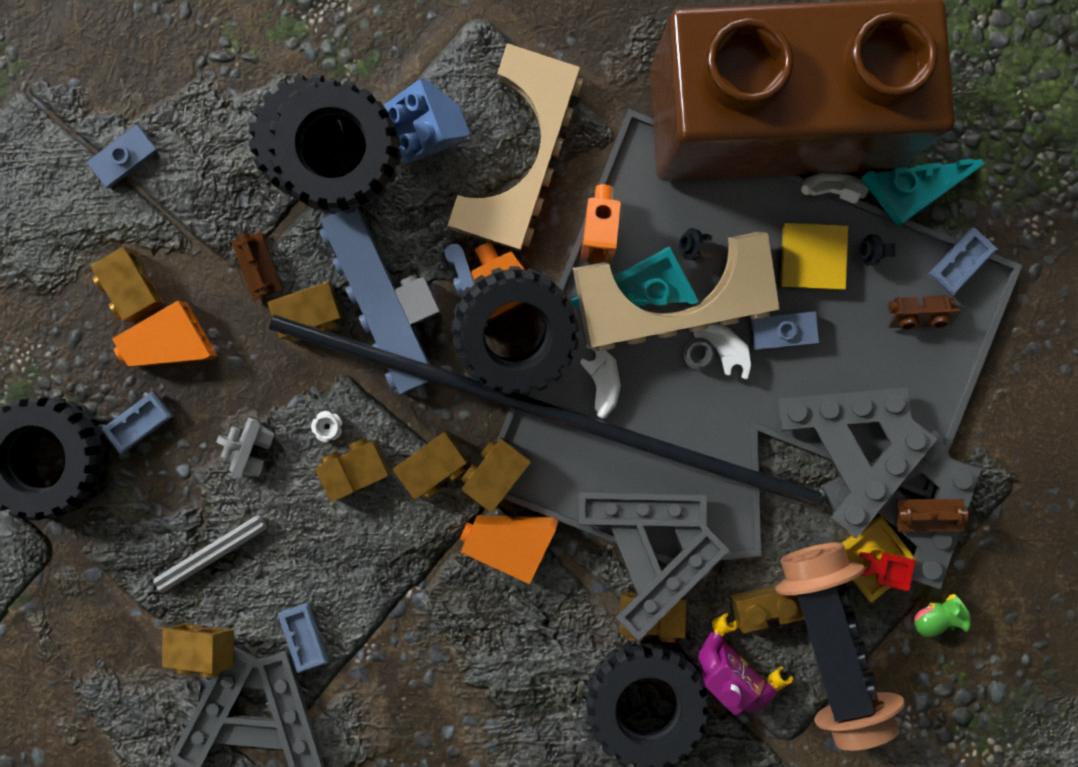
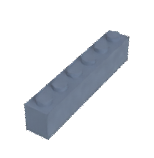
[319,207,431,394]

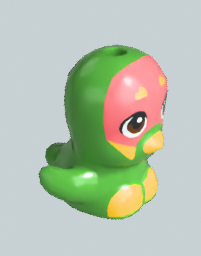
[914,594,971,638]

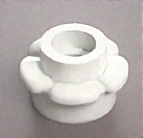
[311,411,342,442]

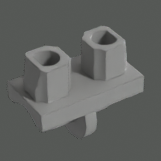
[216,417,274,478]

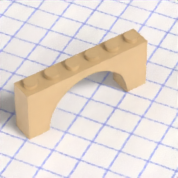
[448,43,583,253]
[573,231,779,351]

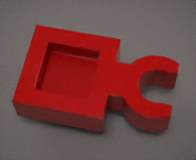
[858,552,916,591]

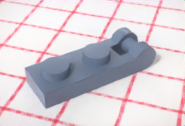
[445,244,489,329]

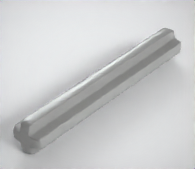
[153,515,267,593]

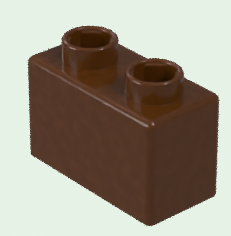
[650,0,955,182]

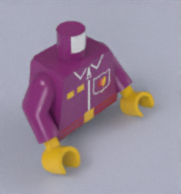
[698,613,793,716]

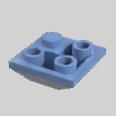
[383,78,470,164]

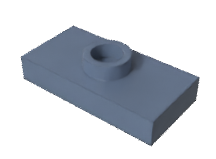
[87,124,159,189]
[927,227,997,296]
[751,311,819,350]
[102,391,174,454]
[278,602,329,673]

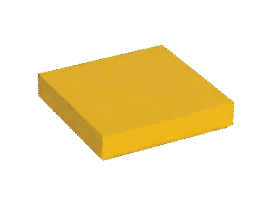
[780,223,848,290]
[842,514,914,603]

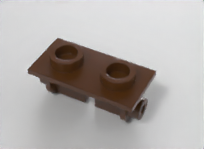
[231,231,283,301]
[888,295,961,331]
[897,499,968,532]

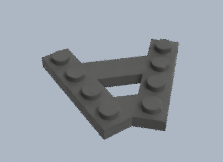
[778,387,937,539]
[821,430,981,589]
[578,492,729,641]
[169,646,325,767]

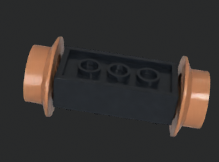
[775,542,905,751]

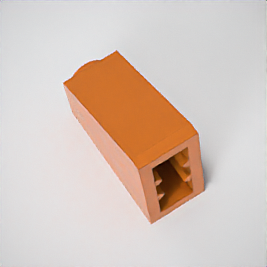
[112,300,218,367]
[459,515,558,584]

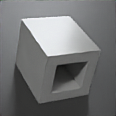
[395,275,441,326]

